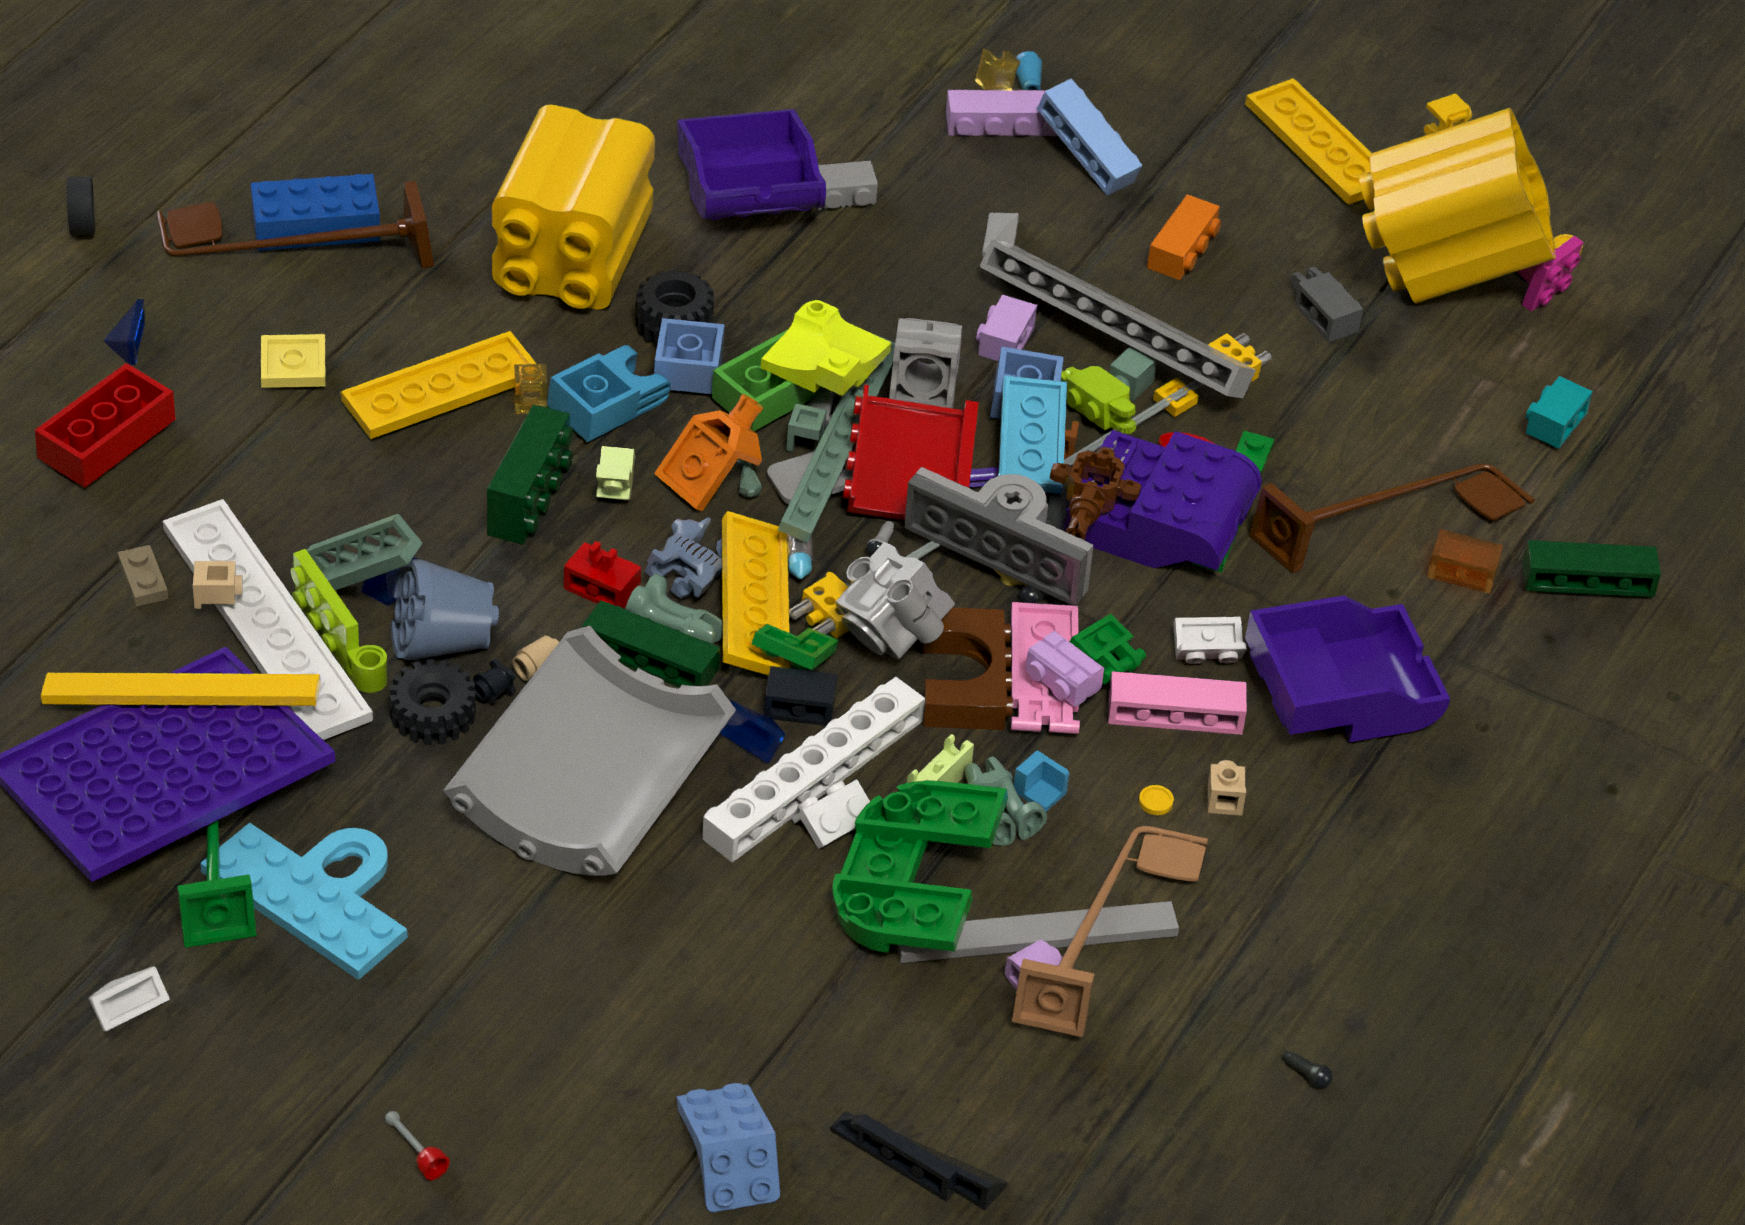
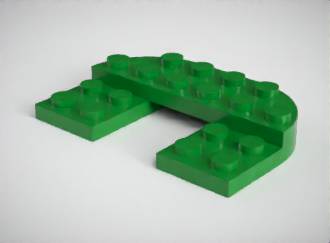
[833,780,1008,953]

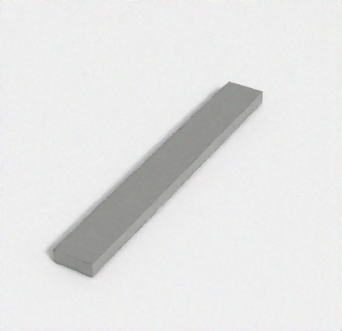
[896,901,1179,963]

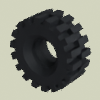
[389,659,476,745]

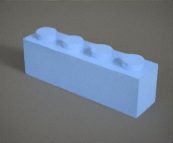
[1037,78,1143,196]

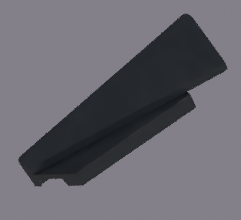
[830,1111,1008,1211]

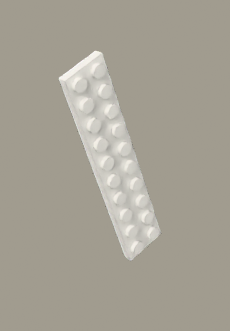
[163,499,373,740]

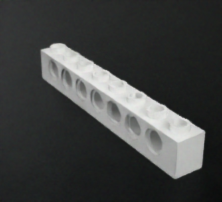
[702,677,925,862]

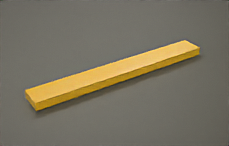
[41,673,321,706]

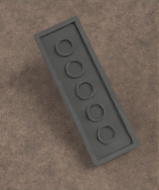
[905,467,1093,606]

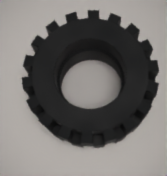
[635,270,714,346]

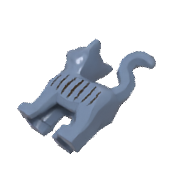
[644,517,722,599]

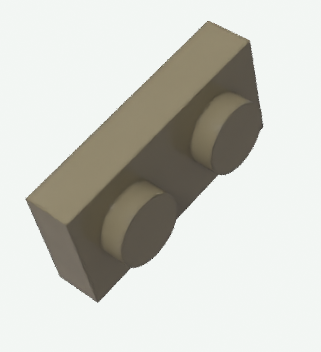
[117,545,168,606]

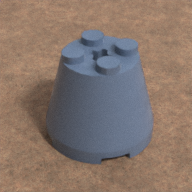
[391,559,499,660]

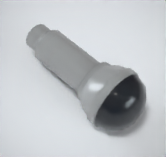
[866,521,894,557]

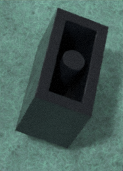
[764,666,838,726]

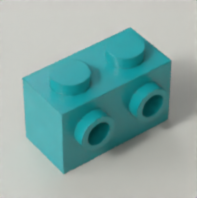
[1525,376,1593,448]

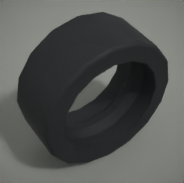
[66,176,95,235]

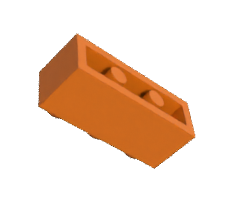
[1147,194,1221,280]

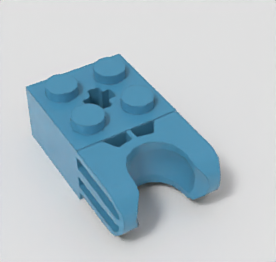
[547,345,671,442]

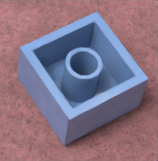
[654,318,725,394]
[990,346,1063,419]

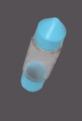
[787,534,813,579]

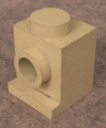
[193,561,243,609]
[1208,760,1246,816]

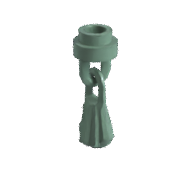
[737,458,762,498]

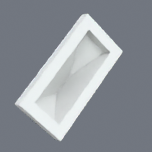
[89,966,170,1031]

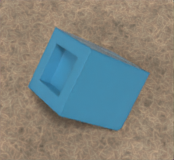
[1014,750,1069,811]

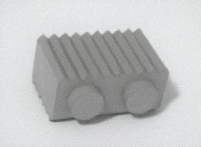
[818,161,878,210]

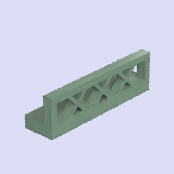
[307,514,423,590]

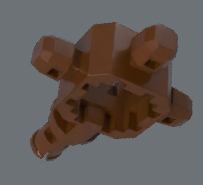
[1050,447,1142,540]

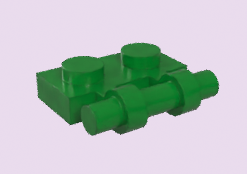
[1069,614,1146,684]

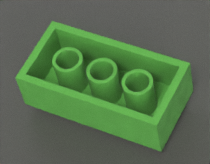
[712,330,822,431]

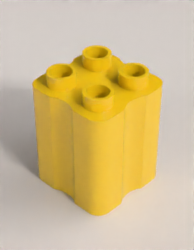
[492,105,655,310]
[1359,108,1556,303]

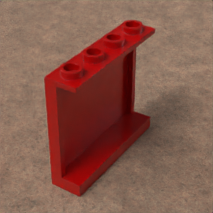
[843,385,979,520]

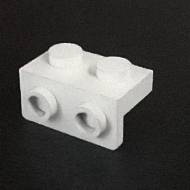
[1173,617,1247,664]
[791,779,870,849]

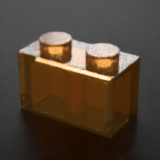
[1427,529,1503,594]

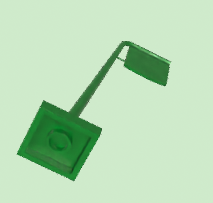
[177,820,256,948]

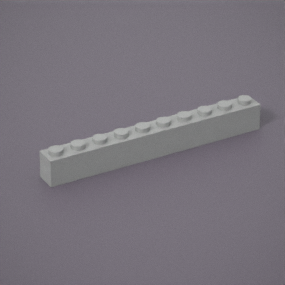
[980,239,1256,398]

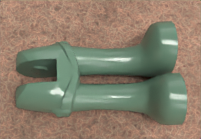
[626,573,723,645]
[964,756,1047,846]

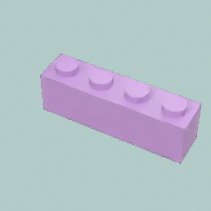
[946,90,1058,136]

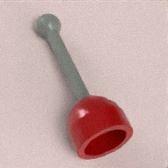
[385,1111,450,1180]

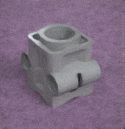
[889,318,962,408]
[835,542,955,660]

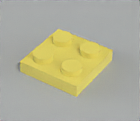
[261,334,326,388]

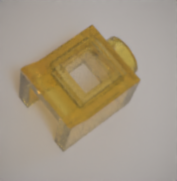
[975,49,1021,90]
[514,364,547,414]

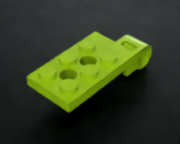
[291,549,388,693]

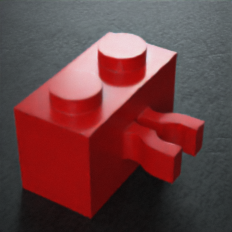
[564,541,641,609]

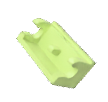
[907,734,974,783]

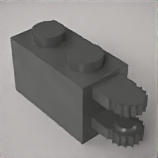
[1290,266,1363,342]

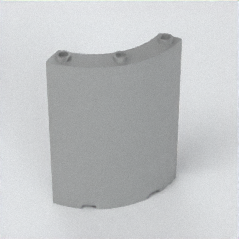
[443,626,736,876]

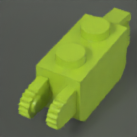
[1061,366,1136,434]

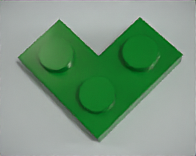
[752,624,839,670]

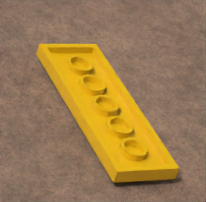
[1245,78,1371,205]
[341,331,540,439]
[722,511,790,675]

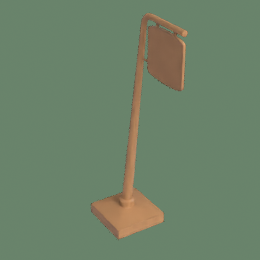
[1012,826,1208,1037]

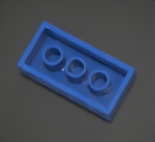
[251,174,380,251]

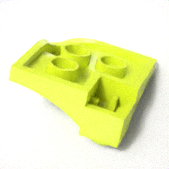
[761,300,892,396]

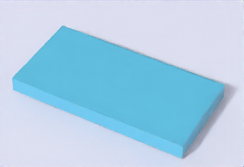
[998,376,1067,494]

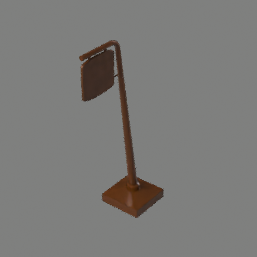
[156,181,434,268]
[1249,463,1535,573]

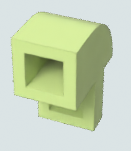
[596,446,635,500]

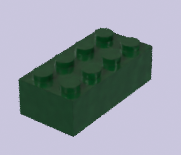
[487,404,574,545]

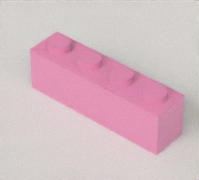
[1108,672,1247,735]

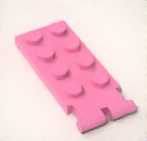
[1011,602,1080,734]

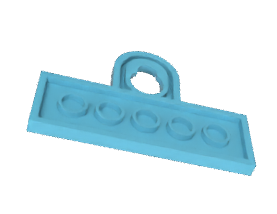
[200,823,407,980]

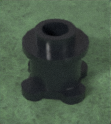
[473,658,516,704]

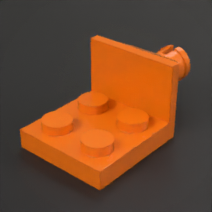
[654,394,764,511]

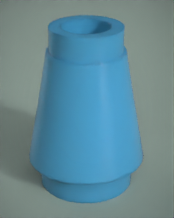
[1013,51,1042,90]

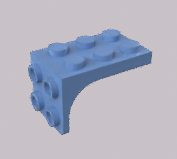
[677,1083,780,1212]

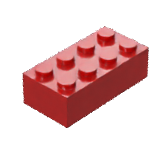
[34,363,176,488]

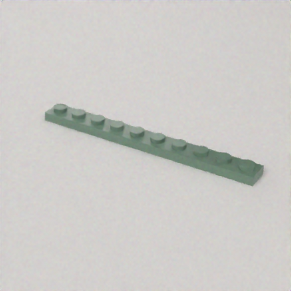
[778,334,895,543]

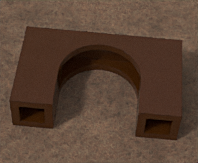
[922,607,1013,730]

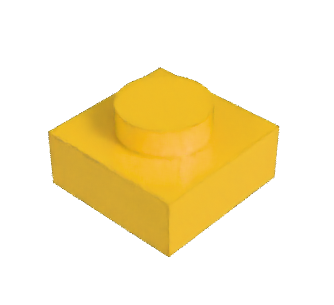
[1153,378,1199,417]

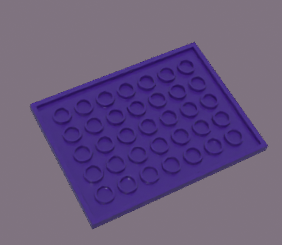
[0,647,336,882]

